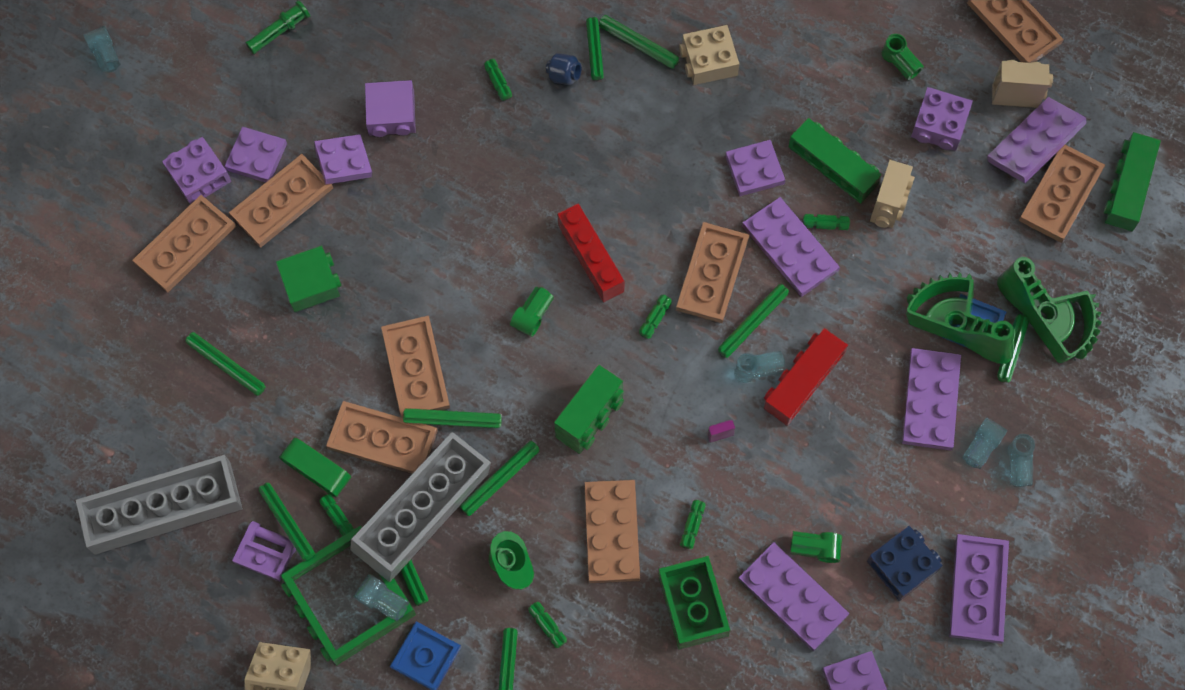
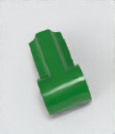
[881,34,924,80]
[510,287,554,337]
[790,531,843,563]

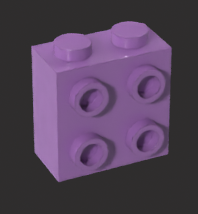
[365,80,416,137]
[911,87,973,151]
[162,137,232,204]

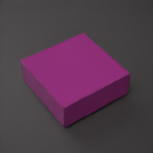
[708,420,735,443]

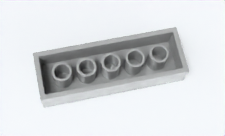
[350,432,491,582]
[76,455,243,555]

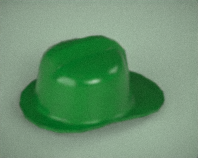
[488,531,534,590]

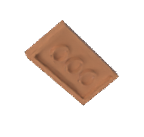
[967,0,1064,63]
[1019,145,1105,243]
[229,154,333,248]
[132,195,236,293]
[676,222,749,324]
[381,316,450,418]
[326,401,438,474]
[585,480,640,583]

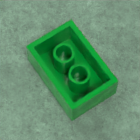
[554,365,624,454]
[658,556,730,650]

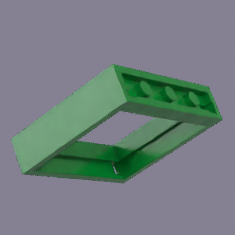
[281,525,416,666]

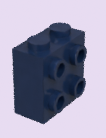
[866,525,943,602]

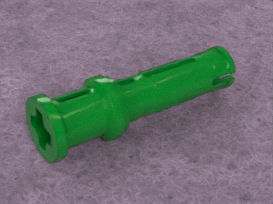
[245,0,311,55]

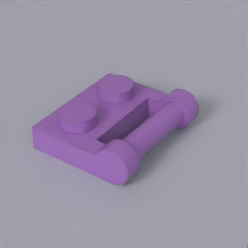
[232,521,296,582]

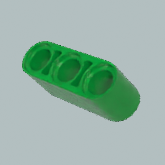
[279,437,352,498]

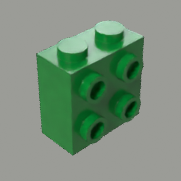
[276,246,342,312]

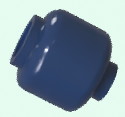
[546,53,582,85]

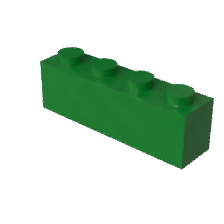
[788,118,882,204]
[1103,132,1161,232]

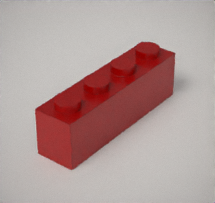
[557,203,625,303]
[764,328,848,426]

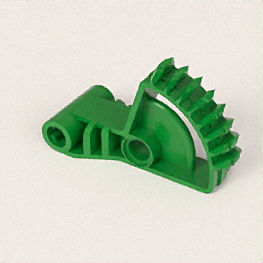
[997,257,1102,363]
[906,272,1014,364]

